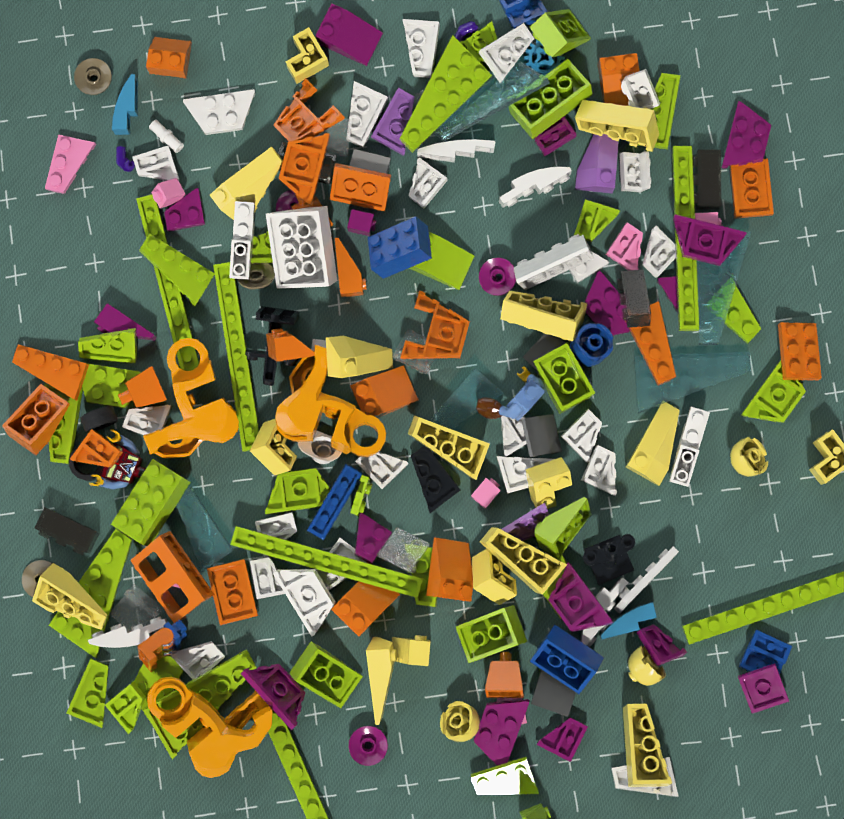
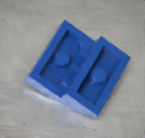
[499,0,548,29]
[738,630,792,674]

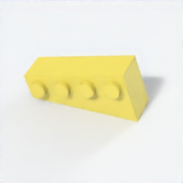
[500,291,587,341]
[480,527,567,595]
[623,704,672,787]

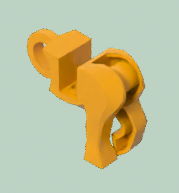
[143,338,239,458]
[275,345,386,457]
[147,677,272,778]

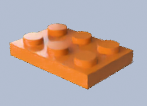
[729,159,774,219]
[330,163,391,211]
[778,322,822,381]
[207,559,258,625]

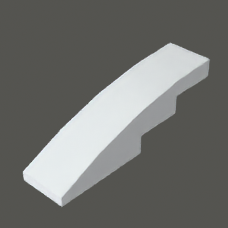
[417,139,495,162]

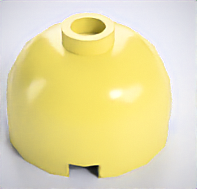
[730,437,768,477]
[628,646,666,686]
[440,701,480,742]

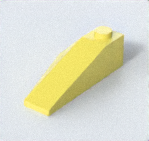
[210,147,283,220]
[626,401,680,486]

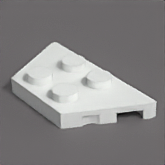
[183,89,255,135]
[273,569,336,636]

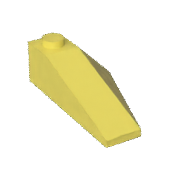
[326,336,393,378]
[32,563,107,630]
[366,637,397,725]

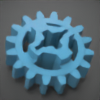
[524,40,565,79]

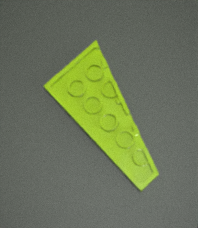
[399,35,492,153]
[49,529,133,658]

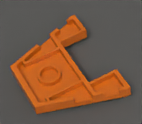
[273,78,345,142]
[400,290,470,359]

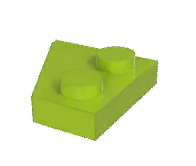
[574,199,620,242]
[350,475,373,516]

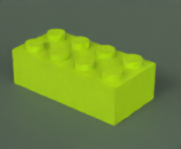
[508,59,592,139]
[111,459,191,547]

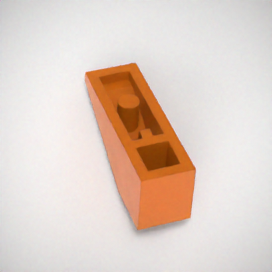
[335,238,367,297]

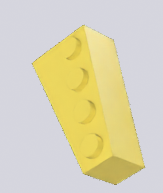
[575,100,659,152]
[407,416,490,480]
[392,635,431,666]

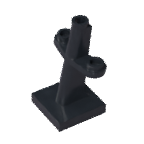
[245,306,299,386]
[583,534,635,585]

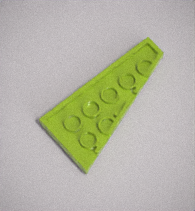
[143,649,257,760]

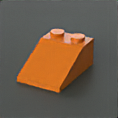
[598,53,640,106]
[350,365,419,418]
[2,384,70,455]
[426,538,473,602]
[331,581,400,636]

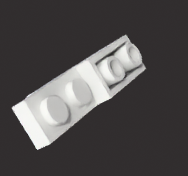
[499,167,572,208]
[229,201,255,279]
[670,406,710,487]
[580,578,629,647]
[88,616,168,648]

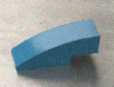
[112,74,138,135]
[599,602,657,639]

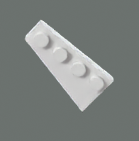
[614,546,679,614]

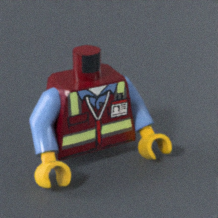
[89,429,146,489]

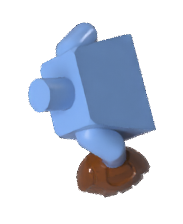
[476,367,545,421]

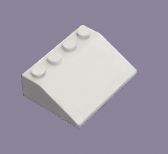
[266,206,338,289]
[514,234,594,290]

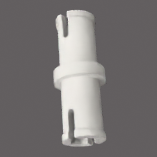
[149,120,184,153]

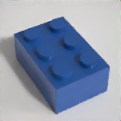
[368,216,432,279]
[530,624,604,694]

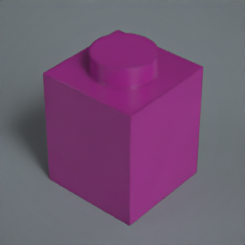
[347,209,377,236]

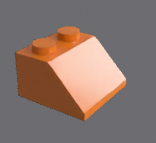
[146,37,192,78]
[266,329,315,361]

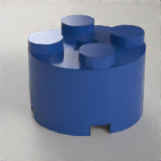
[570,323,613,367]

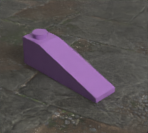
[575,134,619,193]

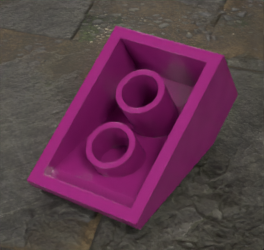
[315,3,383,66]

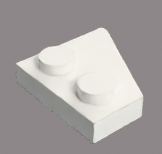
[409,157,448,209]
[642,226,676,278]
[122,405,172,435]
[561,409,602,463]
[581,445,617,496]
[355,452,409,489]
[255,512,297,558]
[249,557,285,599]

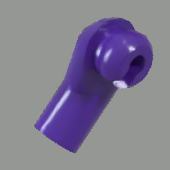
[454,21,479,42]
[116,146,135,172]

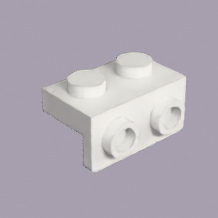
[621,69,660,109]
[619,151,651,192]

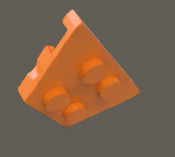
[279,133,330,206]

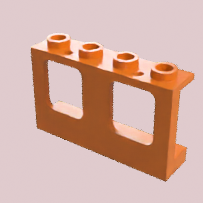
[130,531,214,623]

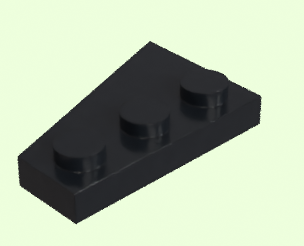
[411,445,461,513]

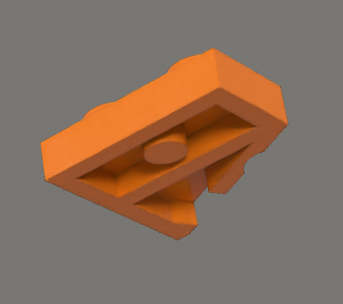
[70,429,123,468]

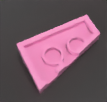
[45,135,96,194]

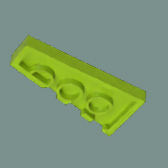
[638,73,681,150]

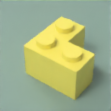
[285,27,329,84]
[250,419,297,475]
[809,429,844,485]
[525,457,572,509]
[472,549,517,605]

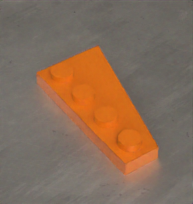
[624,301,676,386]
[12,344,89,401]

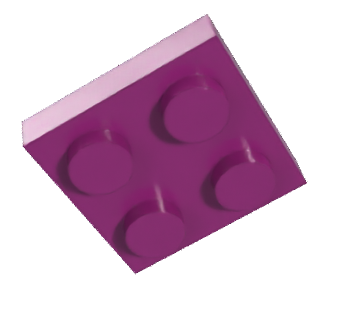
[738,664,789,714]

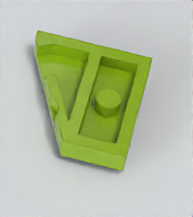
[105,681,146,734]

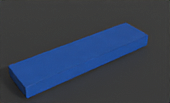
[307,464,363,540]

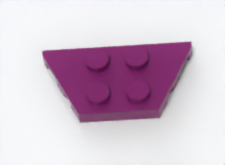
[721,101,771,169]
[673,214,747,266]
[584,271,635,336]
[548,562,614,632]
[241,664,305,730]
[473,699,530,766]

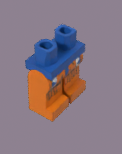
[137,619,187,672]

